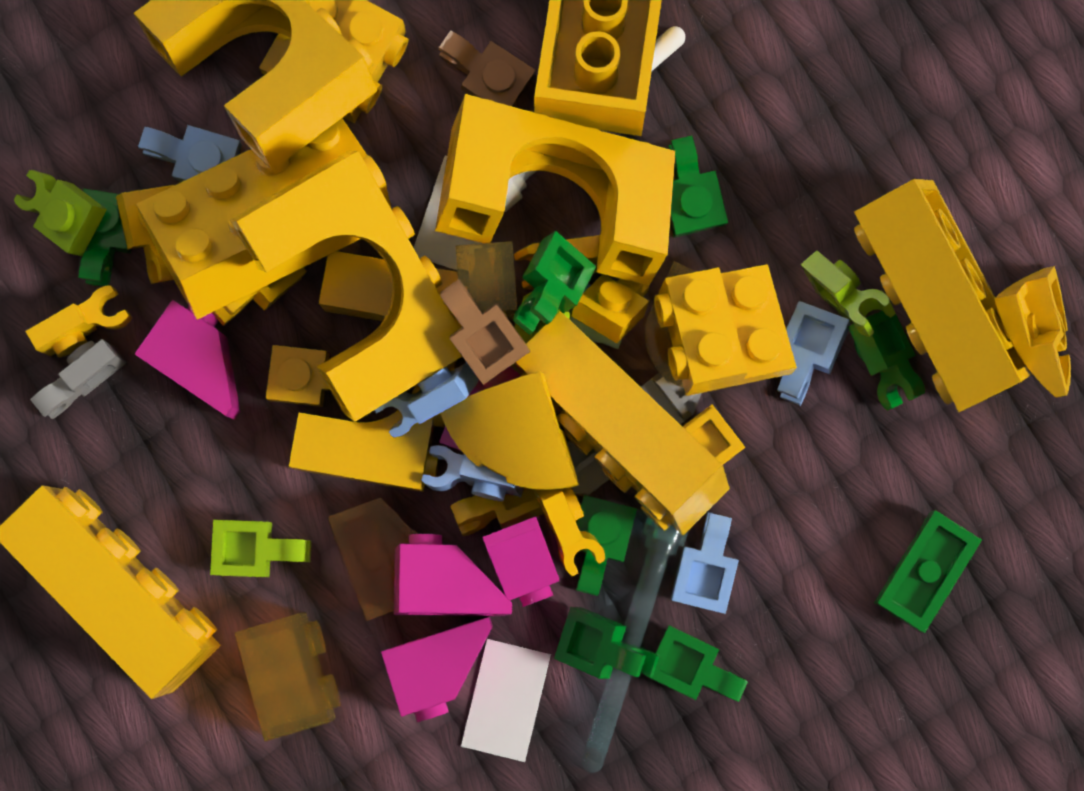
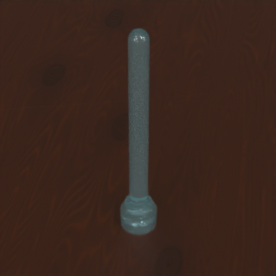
[582,516,689,773]

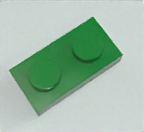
[874,510,982,634]

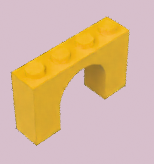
[133,0,377,171]
[435,94,675,286]
[230,151,462,422]
[289,251,469,492]

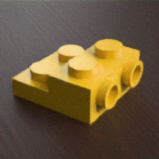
[259,0,409,123]
[654,264,797,396]

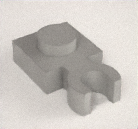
[30,339,128,419]

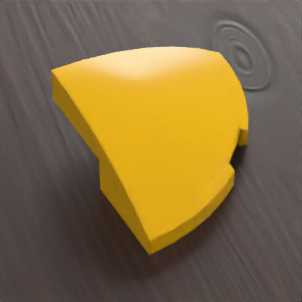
[994,266,1071,398]
[441,371,579,490]

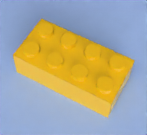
[534,0,662,136]
[136,118,392,320]
[854,179,1032,412]
[515,311,730,536]
[0,485,221,699]

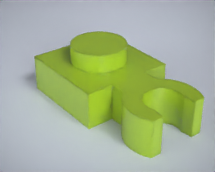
[14,170,107,256]

